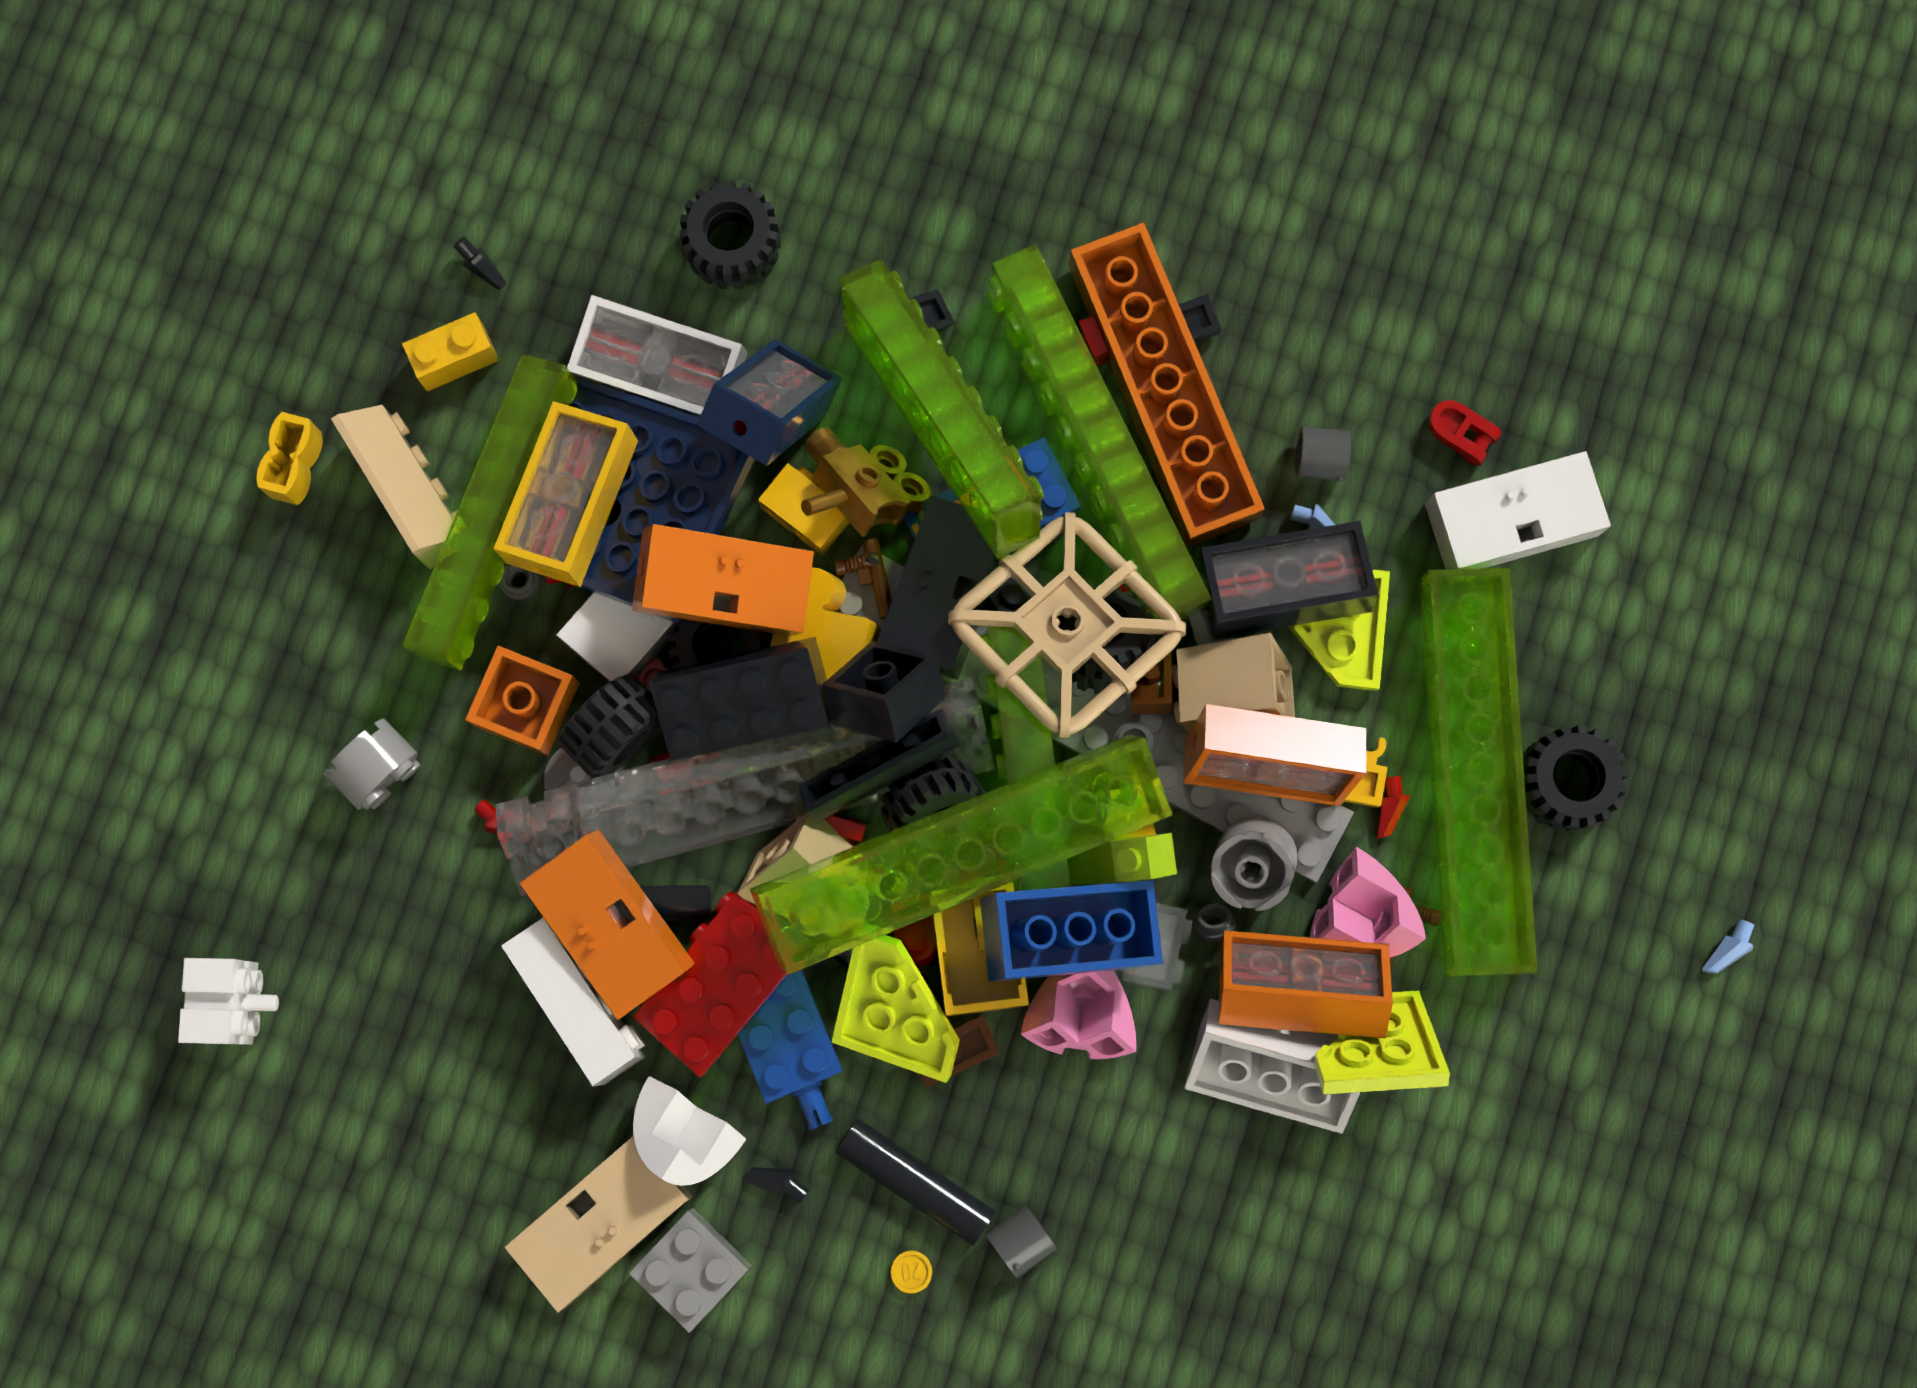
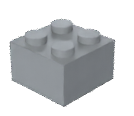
[629,1208,752,1333]

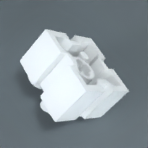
[178,958,279,1045]

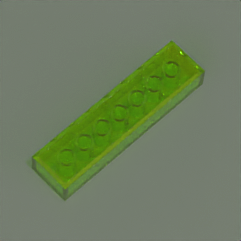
[839,259,1044,559]

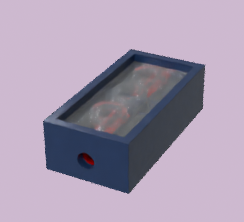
[696,339,843,465]

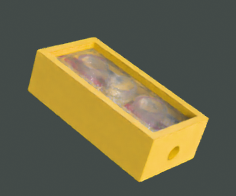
[493,401,638,587]

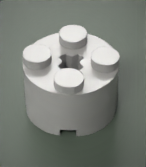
[323,718,421,810]
[1211,815,1298,911]

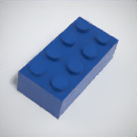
[980,880,1163,982]

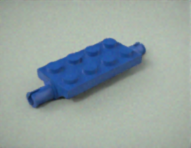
[738,918,843,1131]

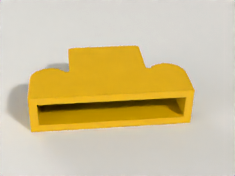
[770,567,881,680]

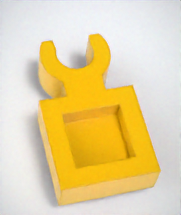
[1344,737,1388,808]

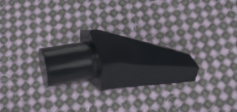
[453,236,506,290]
[742,1167,809,1203]

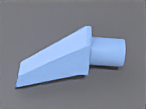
[1290,504,1335,529]
[1702,919,1754,974]

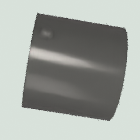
[1295,426,1351,482]
[985,1204,1057,1279]

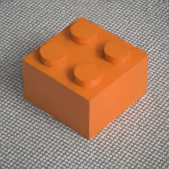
[465,646,580,756]

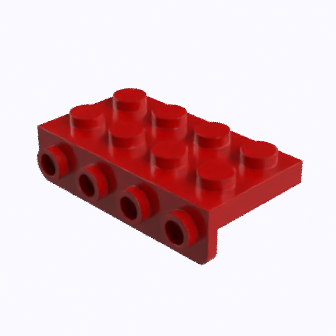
[633,891,808,1077]

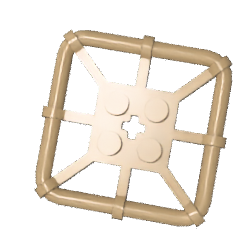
[948,512,1186,738]

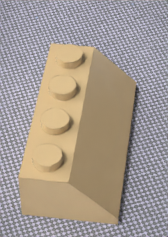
[331,405,470,569]

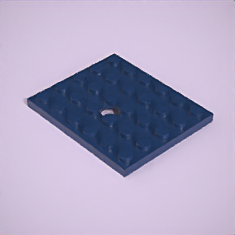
[468,368,755,624]

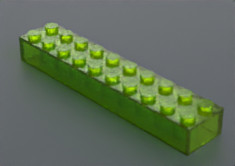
[988,244,1211,623]
[1420,568,1538,977]
[750,735,1172,975]

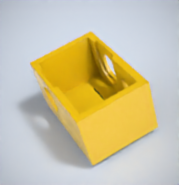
[931,880,1029,1016]

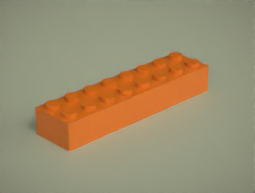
[1068,223,1265,548]

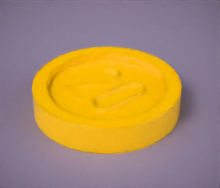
[891,1250,932,1293]

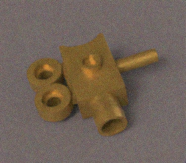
[801,427,931,537]

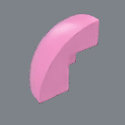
[1310,847,1426,958]
[1021,970,1136,1059]

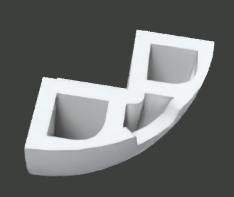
[633,1076,746,1186]

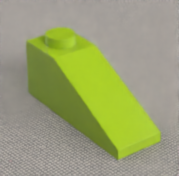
[1064,833,1177,885]

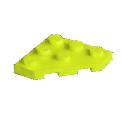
[1272,559,1390,691]
[832,927,960,1083]
[1314,990,1450,1094]

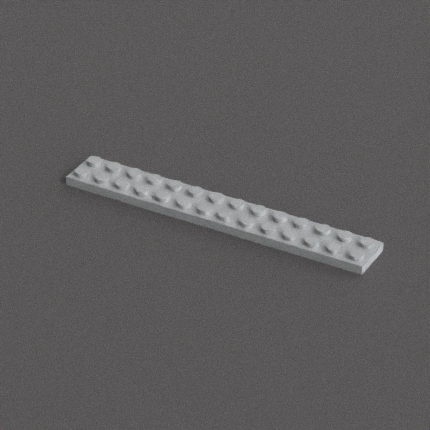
[835,544,1354,884]

